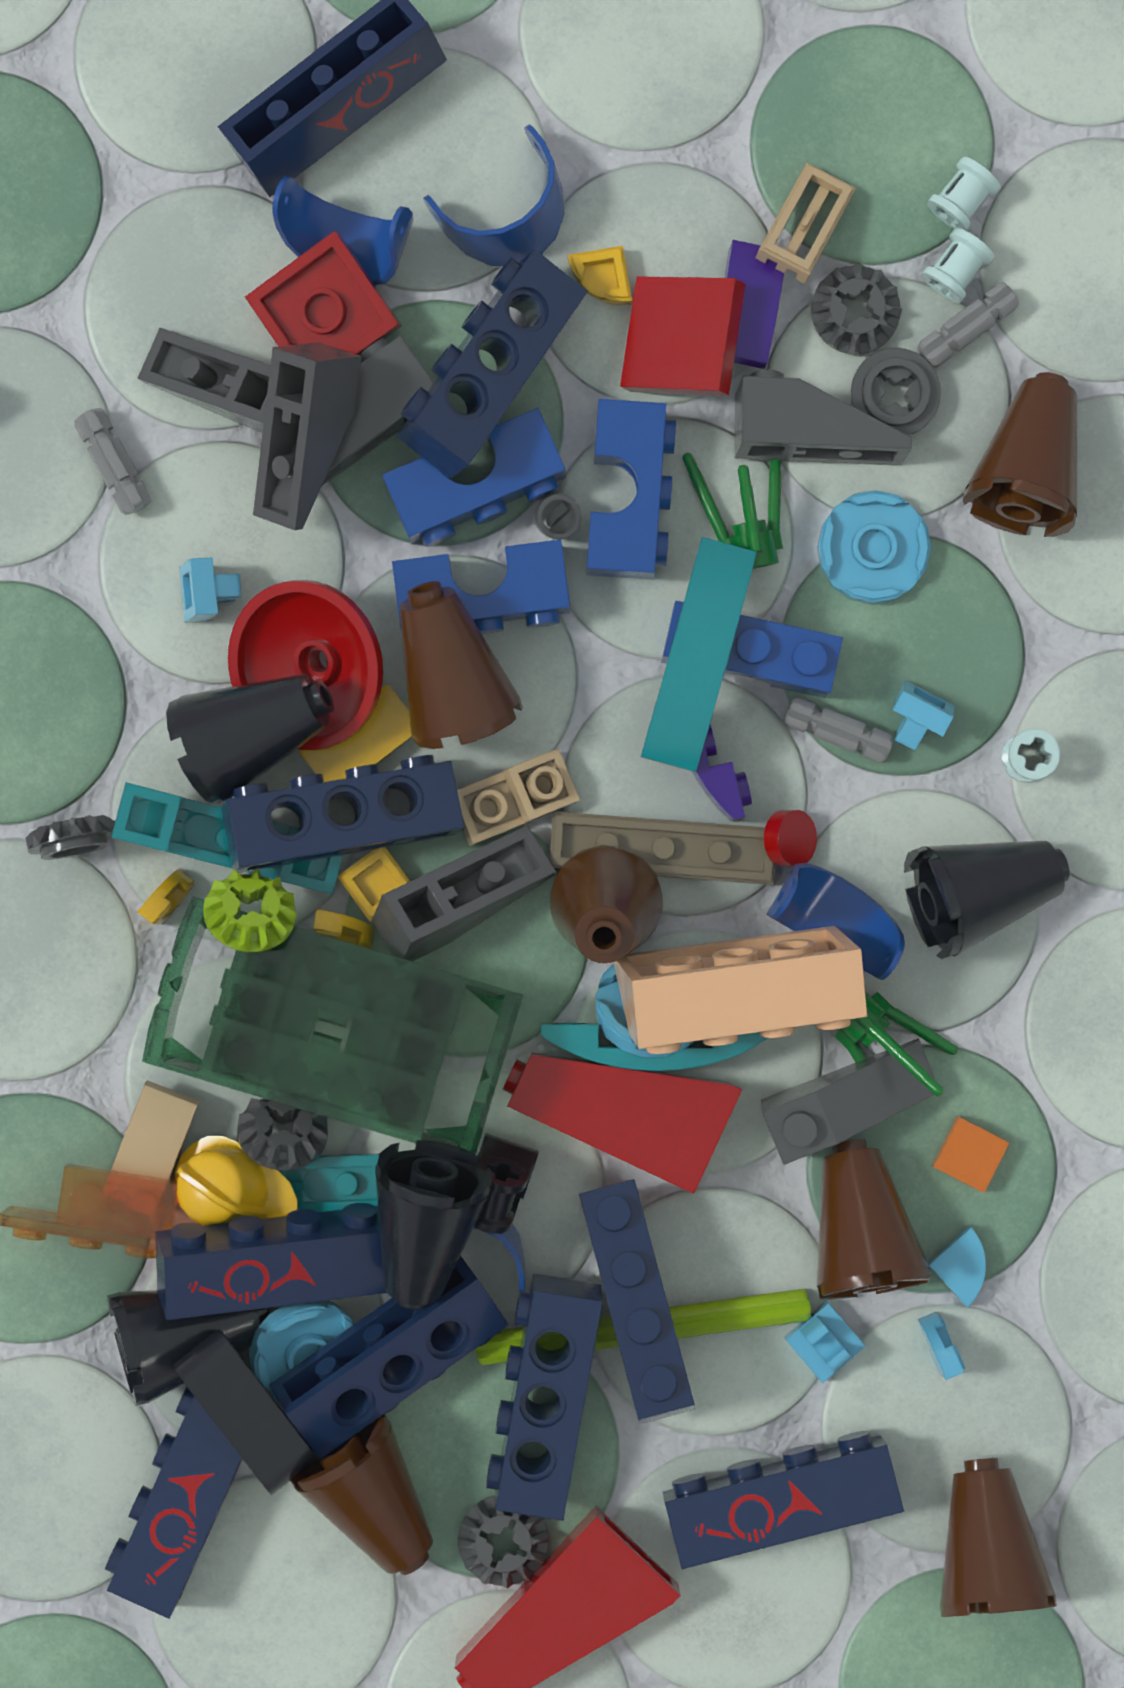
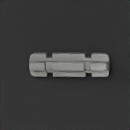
[917,282,1019,368]
[75,408,151,515]
[784,697,894,762]

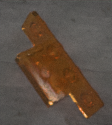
[0,1163,178,1258]

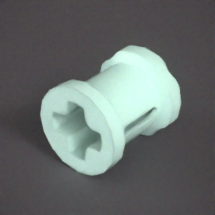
[927,156,1001,230]
[921,228,995,304]
[1001,728,1060,782]

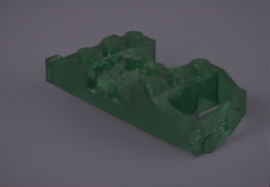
[142,896,524,1155]

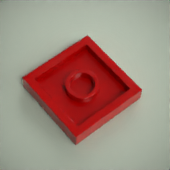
[245,231,402,355]
[620,276,746,396]

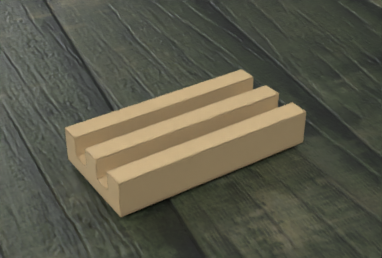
[755,162,856,284]

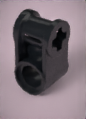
[474,1133,539,1234]

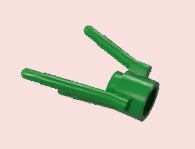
[682,453,783,569]
[834,991,958,1096]

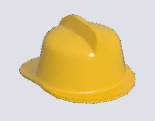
[174,1136,298,1226]

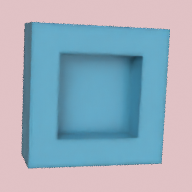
[179,557,242,623]
[893,680,955,751]
[784,1300,866,1383]

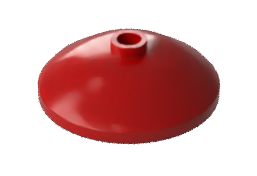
[228,580,383,750]

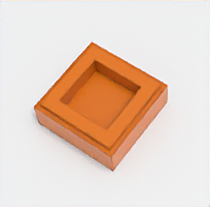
[931,1116,1009,1193]

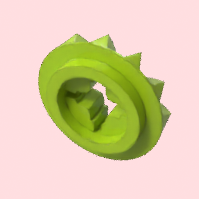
[203,868,297,952]

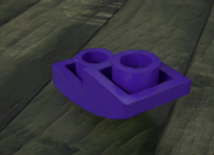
[724,240,784,369]
[693,724,752,822]

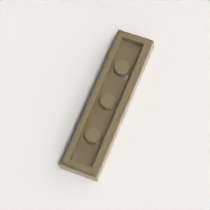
[549,812,776,885]

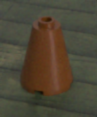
[963,372,1077,537]
[400,581,523,749]
[550,845,663,963]
[817,1139,931,1300]
[291,1414,433,1575]
[940,1458,1057,1617]

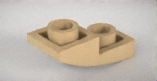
[457,748,580,847]
[102,1080,200,1214]

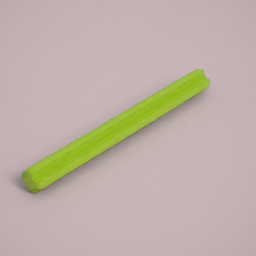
[476,1289,811,1365]

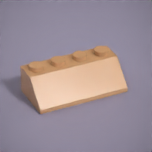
[614,926,867,1054]

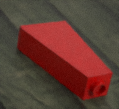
[502,1052,742,1194]
[455,1505,680,1688]

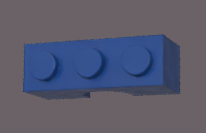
[586,399,676,580]
[382,407,566,547]
[392,539,570,634]
[661,600,843,698]

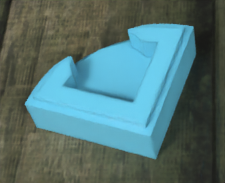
[928,1225,986,1308]
[917,1312,965,1380]

